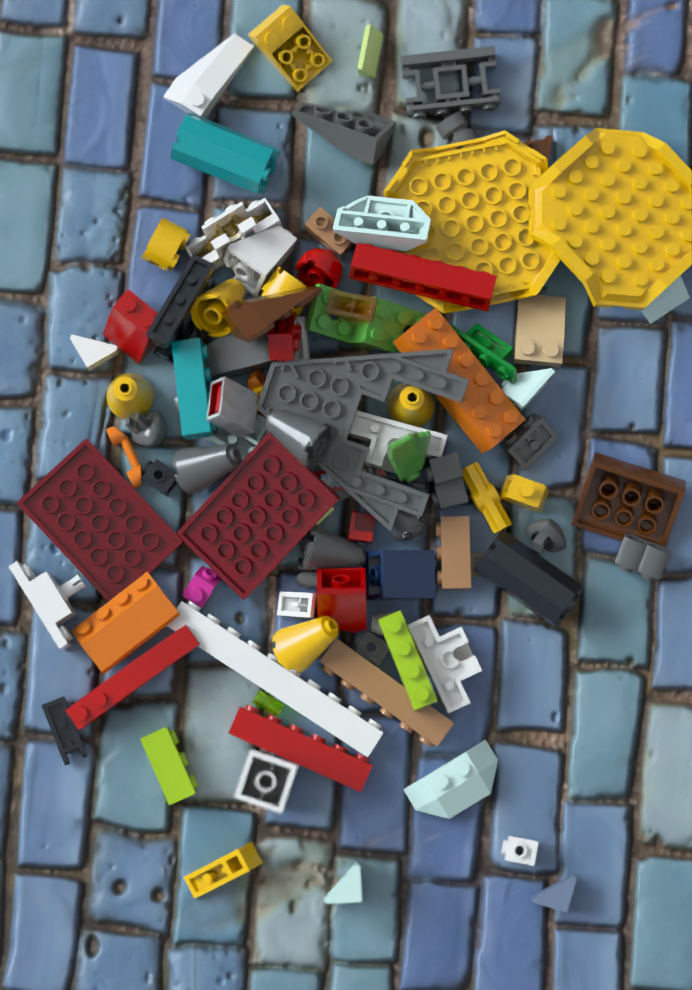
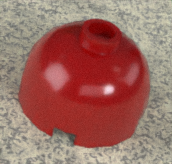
[294,248,343,289]

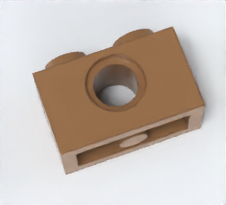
[304,207,355,260]

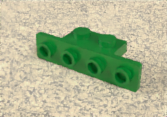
[448,322,517,383]

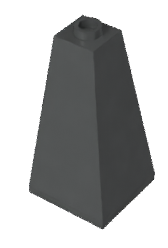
[206,332,272,381]

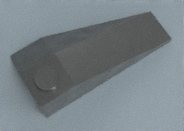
[292,102,396,165]

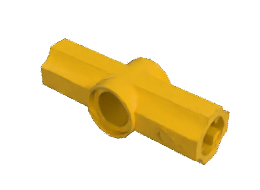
[462,462,512,534]

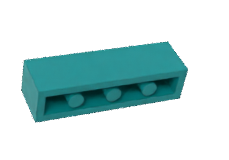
[171,338,218,440]

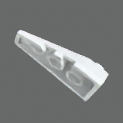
[163,34,254,119]

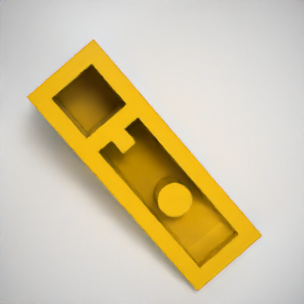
[184,841,263,899]

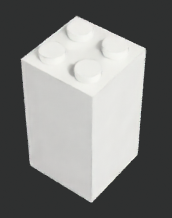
[234,749,299,813]

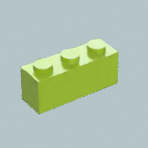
[140,727,199,805]

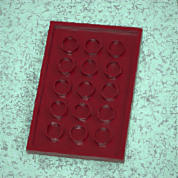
[176,432,340,600]
[17,438,184,602]

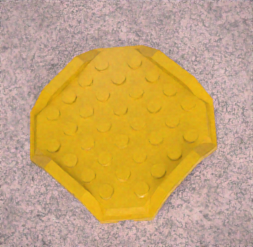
[528,128,692,310]
[383,130,561,314]

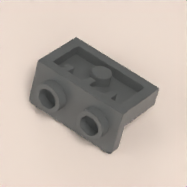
[500,413,559,470]

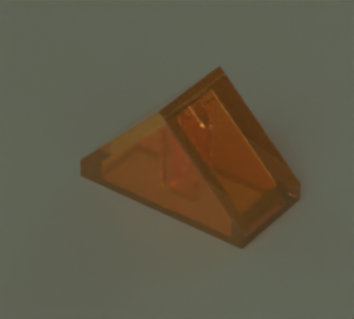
[326,289,378,323]

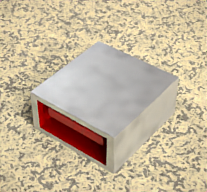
[206,376,258,438]

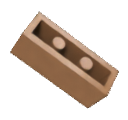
[435,516,471,590]

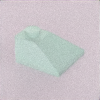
[499,368,555,413]

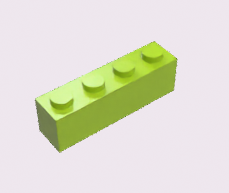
[378,610,437,710]

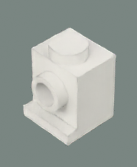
[501,835,538,866]

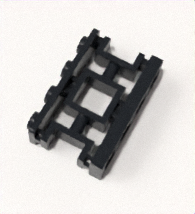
[146,254,218,364]

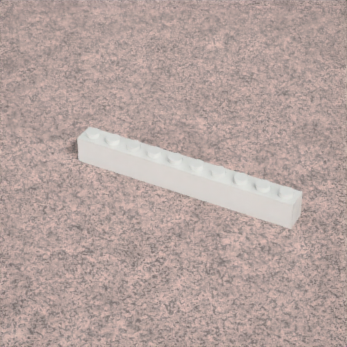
[167,601,383,757]

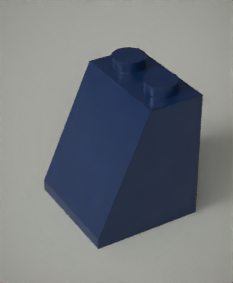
[362,549,437,601]

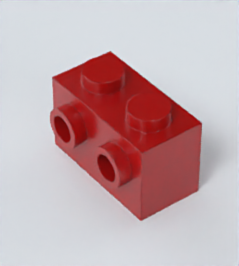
[268,312,302,362]

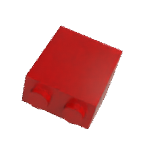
[103,289,158,364]
[317,568,366,632]

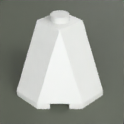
[223,225,297,298]

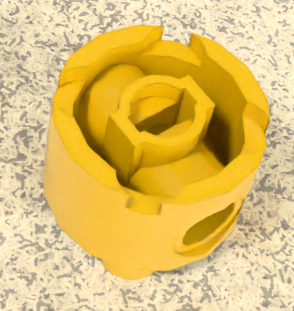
[141,217,190,272]
[261,266,307,316]

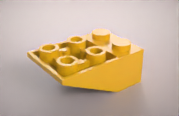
[248,5,332,92]

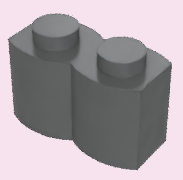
[615,533,670,581]

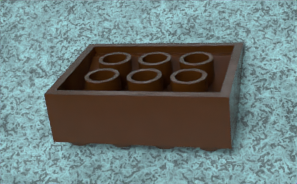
[571,452,686,547]

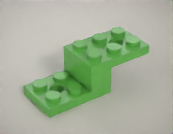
[305,284,426,353]

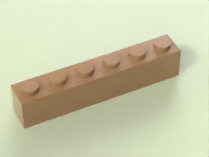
[320,638,454,747]

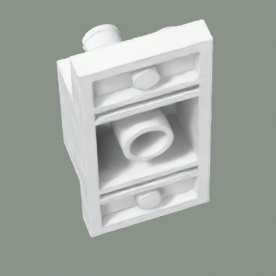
[9,561,86,650]

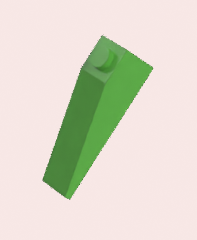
[387,431,431,483]

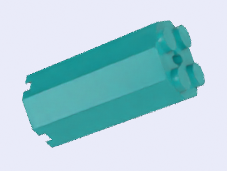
[170,113,280,194]

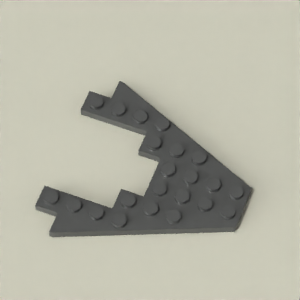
[257,349,470,531]

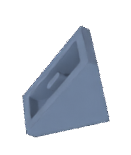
[530,874,577,913]

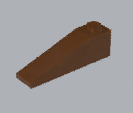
[222,286,323,343]

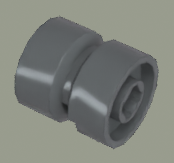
[436,111,478,150]

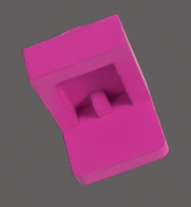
[182,566,221,609]

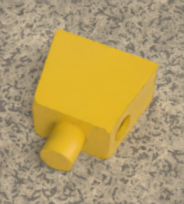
[499,474,549,514]

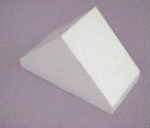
[70,334,120,371]
[277,591,317,619]

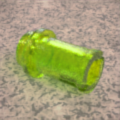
[252,690,284,717]

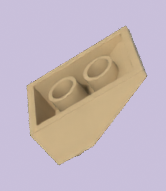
[513,295,566,368]

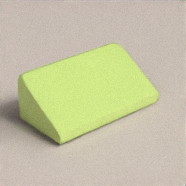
[357,24,383,78]

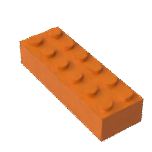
[392,308,526,454]

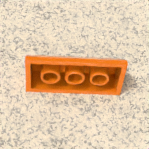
[71,572,180,674]

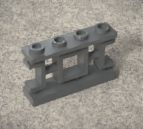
[401,46,501,119]

